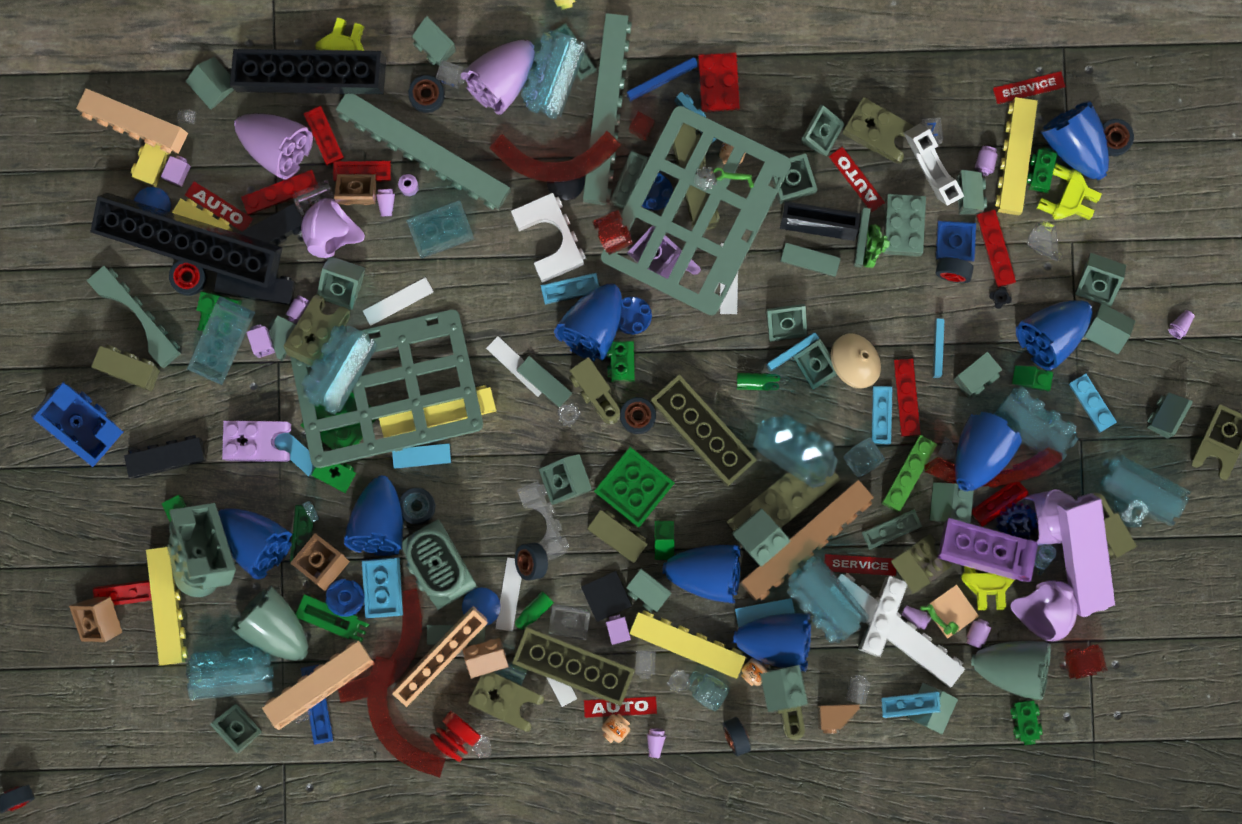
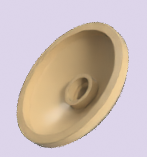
[831,333,881,389]

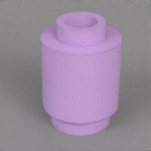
[975,146,998,176]
[398,174,419,196]
[285,295,310,324]
[966,618,991,649]

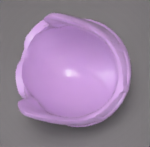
[301,198,365,258]
[1024,489,1075,546]
[1011,581,1077,641]

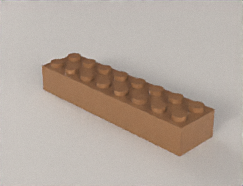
[740,480,874,601]

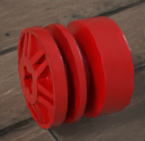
[429,711,481,762]

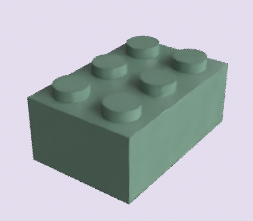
[883,194,926,256]

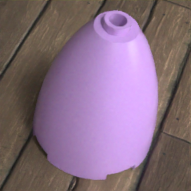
[461,40,535,115]
[234,114,313,179]

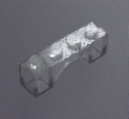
[517,481,570,561]

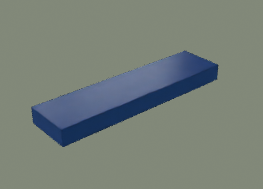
[627,57,698,102]
[301,665,334,745]

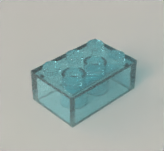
[406,200,474,259]

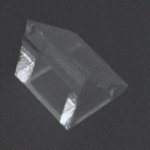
[177,109,196,123]

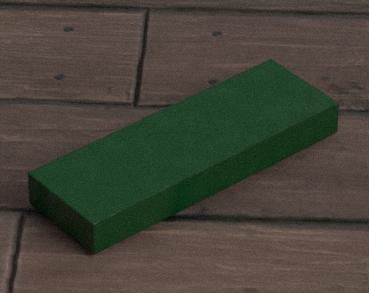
[290,505,315,562]

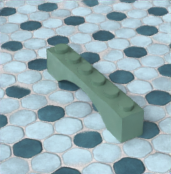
[86,266,181,368]

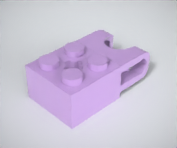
[627,225,701,279]
[222,421,291,462]

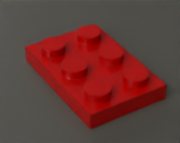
[698,53,740,112]

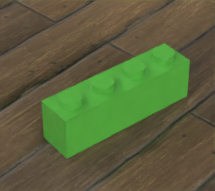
[881,435,937,513]

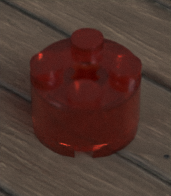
[593,210,633,255]
[1064,644,1108,680]

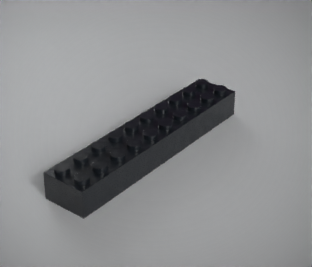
[90,193,283,288]

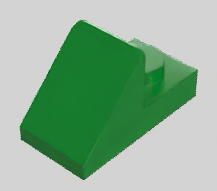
[1012,365,1054,392]
[655,521,674,560]

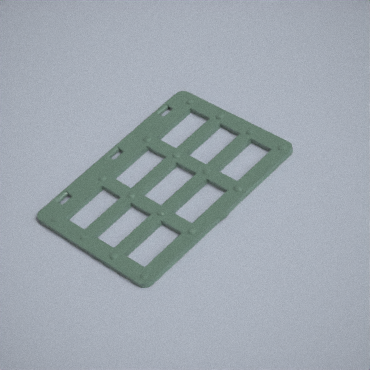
[601,106,791,315]
[290,310,483,468]

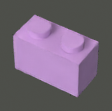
[246,325,275,358]

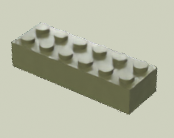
[668,116,720,230]
[651,374,757,487]
[726,450,841,532]
[512,627,635,706]

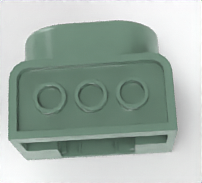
[167,503,236,597]
[402,519,478,610]

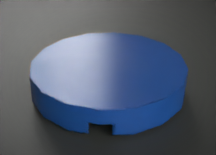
[326,579,364,617]

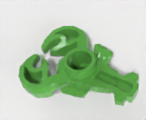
[863,224,890,268]

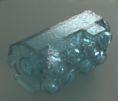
[521,31,587,120]
[302,325,377,415]
[994,386,1079,465]
[753,414,838,488]
[1099,455,1191,526]
[787,556,870,643]
[186,647,274,700]

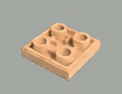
[927,585,979,639]

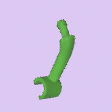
[713,168,754,188]
[921,604,959,635]

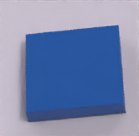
[936,221,976,262]

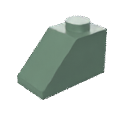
[268,315,296,362]

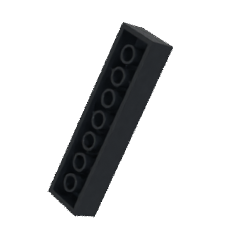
[230,49,386,94]

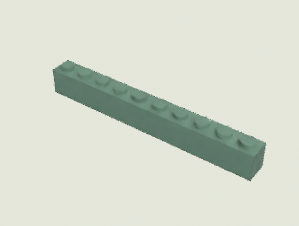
[583,13,632,205]
[336,94,511,210]

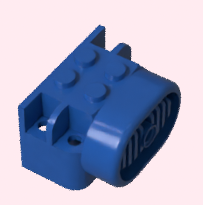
[31,382,123,467]

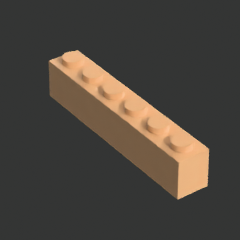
[76,89,188,154]
[392,606,488,707]
[262,641,375,730]

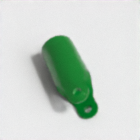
[736,373,780,391]
[515,591,554,630]

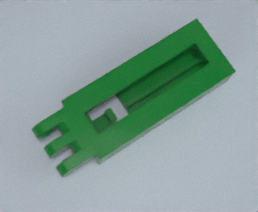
[296,594,369,642]

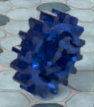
[997,502,1039,540]

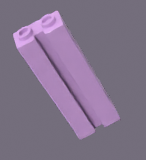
[1057,494,1115,617]

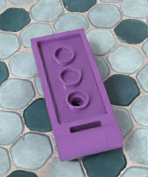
[937,518,1038,582]

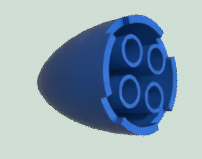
[1041,101,1109,180]
[554,283,622,362]
[1016,300,1092,370]
[955,412,1022,491]
[344,476,403,556]
[218,508,292,580]
[663,545,741,604]
[734,613,811,672]

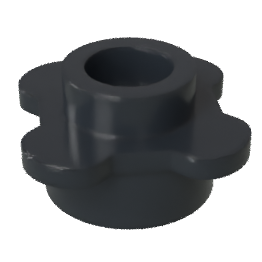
[989,287,1012,309]

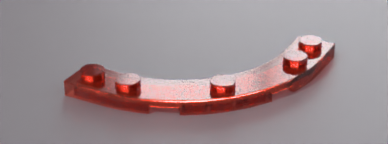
[489,131,622,182]
[924,447,1063,488]
[338,588,422,703]
[367,655,446,778]

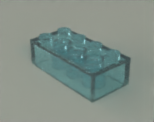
[187,296,255,385]

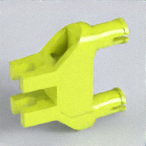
[315,17,365,51]
[1036,163,1102,220]
[961,566,1016,611]

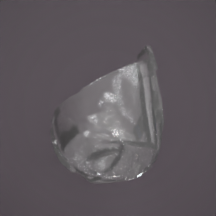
[1027,221,1063,262]

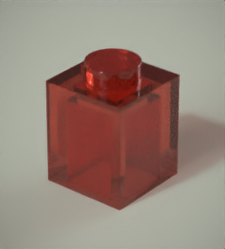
[629,111,655,141]

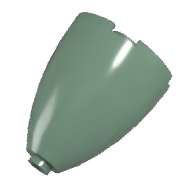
[231,585,309,661]
[971,641,1051,700]

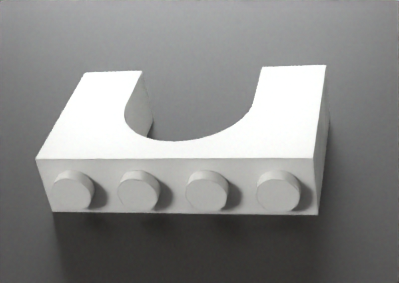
[904,124,964,206]
[511,193,586,283]
[858,576,907,657]

